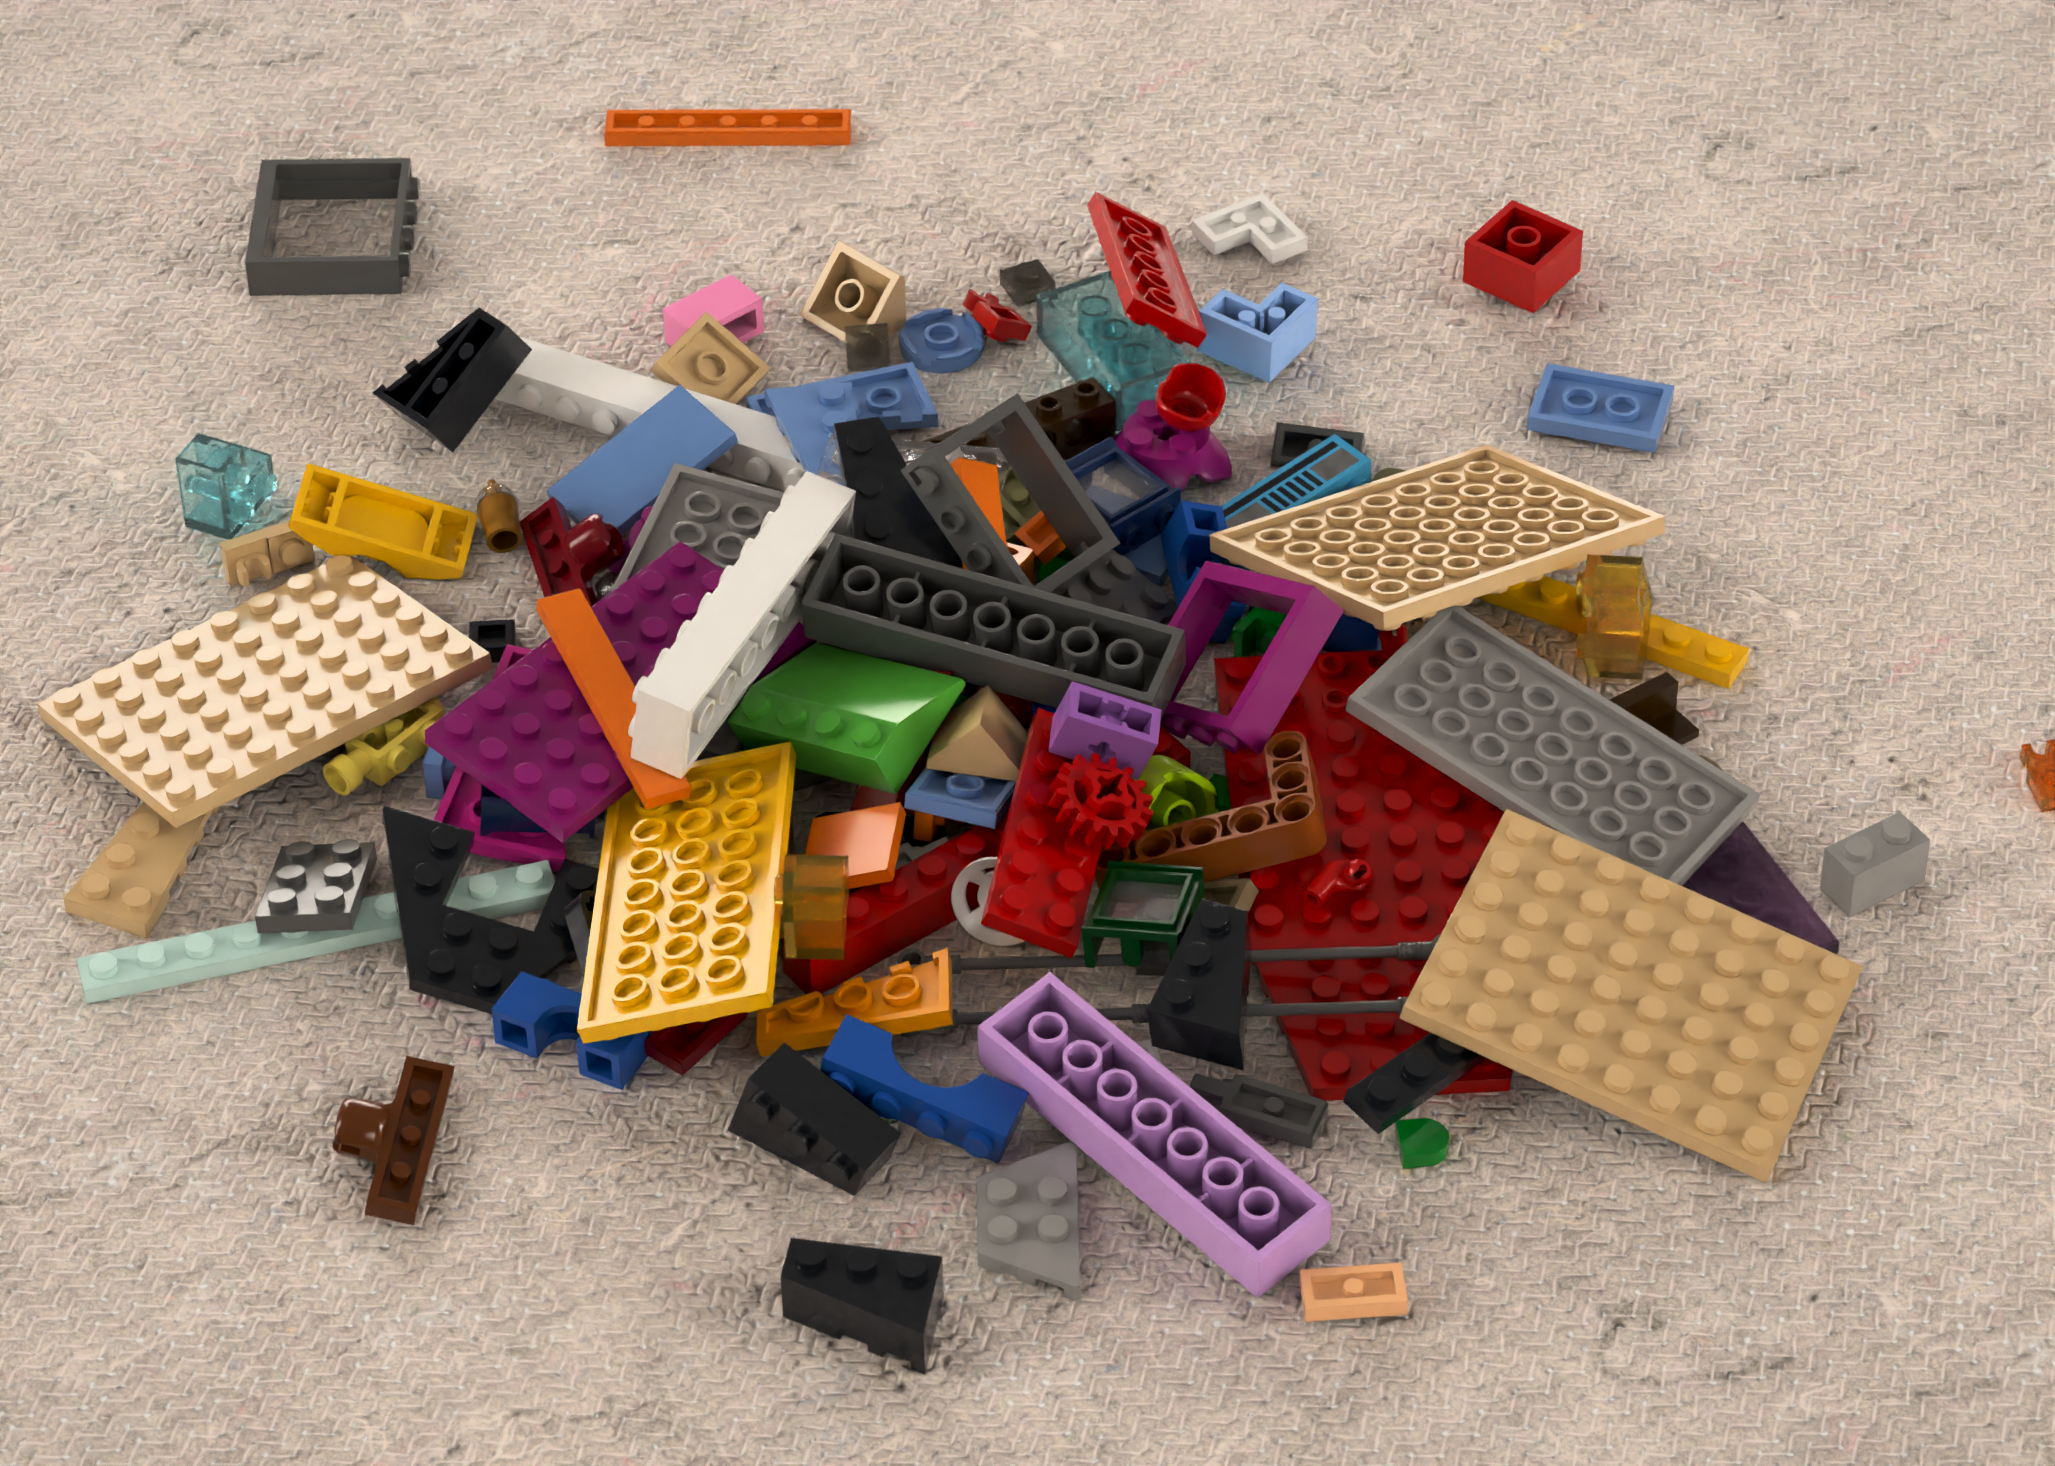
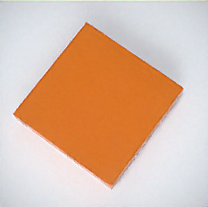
[798,802,906,897]

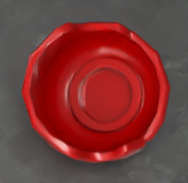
[1155,363,1226,433]

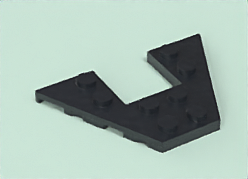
[382,806,599,1014]

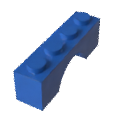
[820,1014,1029,1164]

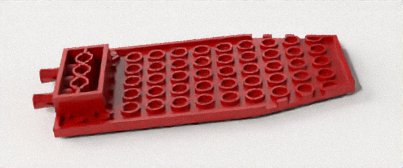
[1214,623,1513,1101]

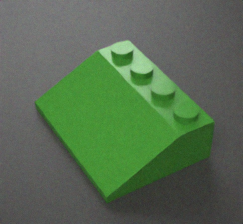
[728,643,966,794]

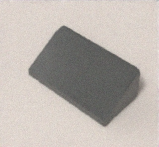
[1270,422,1365,467]

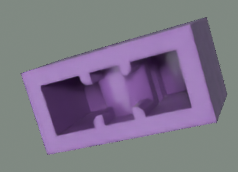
[1048,681,1162,780]

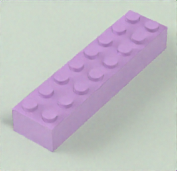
[977,972,1332,1298]

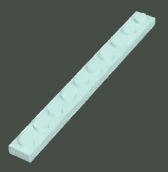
[76,860,555,1004]

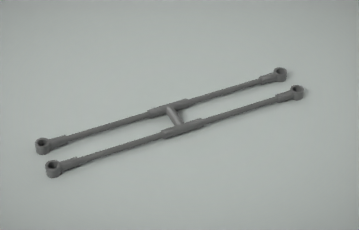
[897,934,1441,1038]

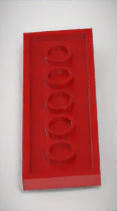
[1087,191,1207,348]
[981,707,1102,958]

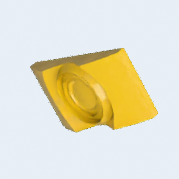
[288,463,478,580]

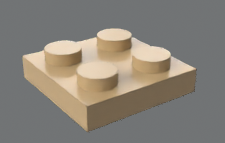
[650,311,771,405]

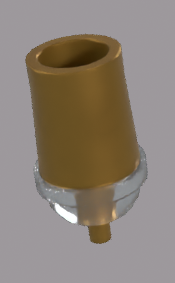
[474,479,522,553]

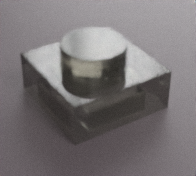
[1000,259,1056,307]
[845,323,891,372]

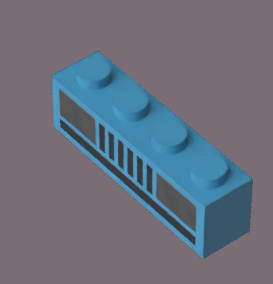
[1220,434,1371,571]

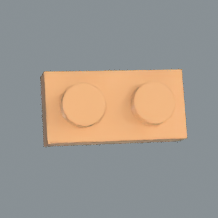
[1299,1262,1408,1322]

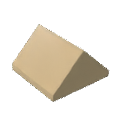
[799,240,906,353]
[926,685,1028,781]

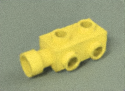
[323,697,444,796]

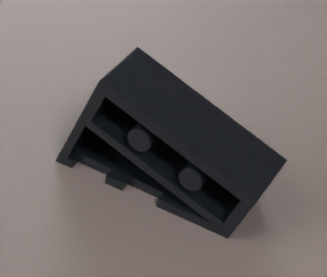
[781,1238,944,1374]

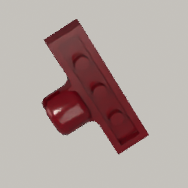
[519,497,626,607]

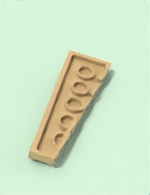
[63,801,220,939]

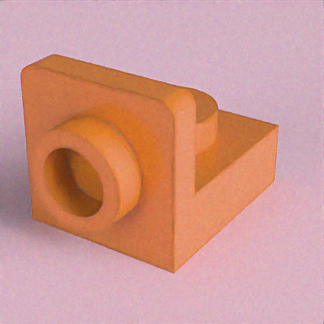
[1014,511,1089,566]

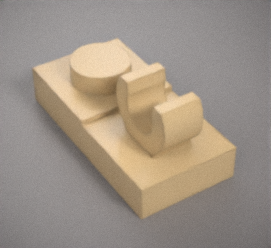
[219,520,315,587]

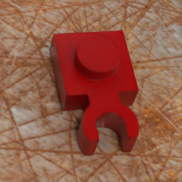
[963,289,1032,342]

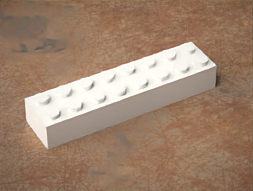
[628,471,856,779]

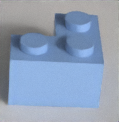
[1197,283,1318,383]

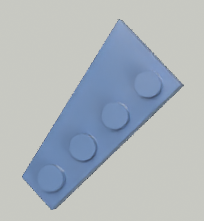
[746,361,938,430]
[764,382,857,486]

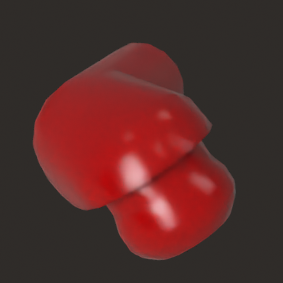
[1302,858,1372,909]

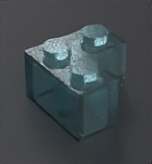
[175,433,277,540]

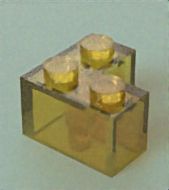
[1576,554,1653,680]
[774,854,849,960]

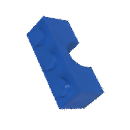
[1160,500,1247,643]
[491,971,650,1090]

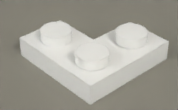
[1192,193,1308,264]

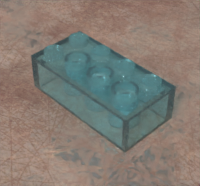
[1036,271,1192,432]

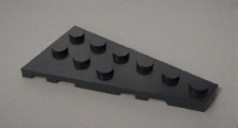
[833,417,963,569]

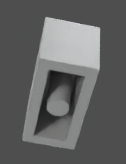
[1820,812,1930,917]

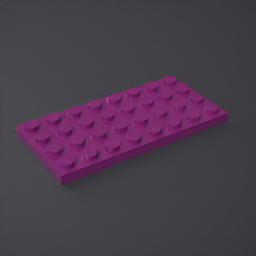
[425,541,816,842]

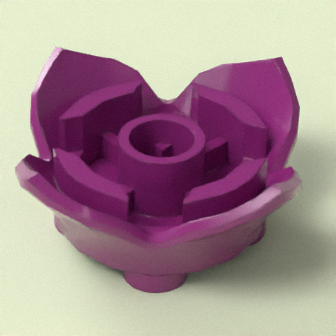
[1113,400,1232,499]

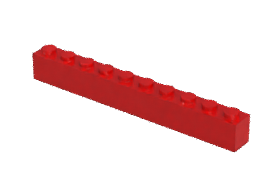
[782,726,1191,994]

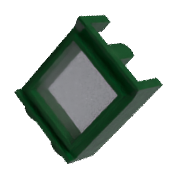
[1081,860,1206,968]

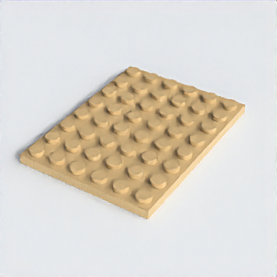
[1209,445,1665,631]
[37,555,493,828]
[1399,809,1863,1183]

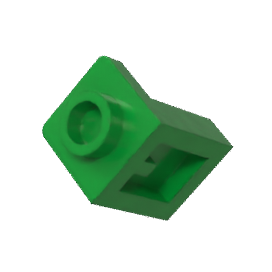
[1231,607,1287,657]

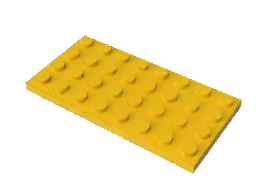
[577,741,797,1044]

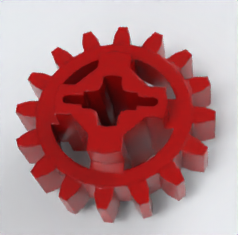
[1049,753,1154,850]

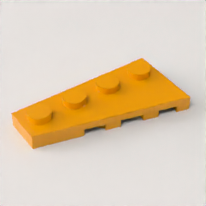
[756,948,953,1057]

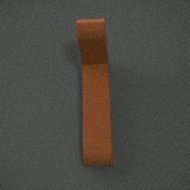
[1094,730,1327,890]

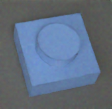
[423,746,456,799]

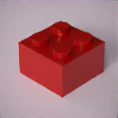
[1463,200,1583,313]

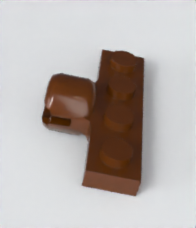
[332,1056,455,1225]

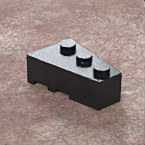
[372,308,532,452]
[1147,899,1252,1071]
[727,1042,901,1196]

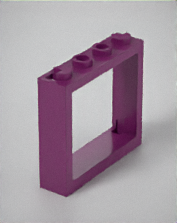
[1160,561,1344,754]

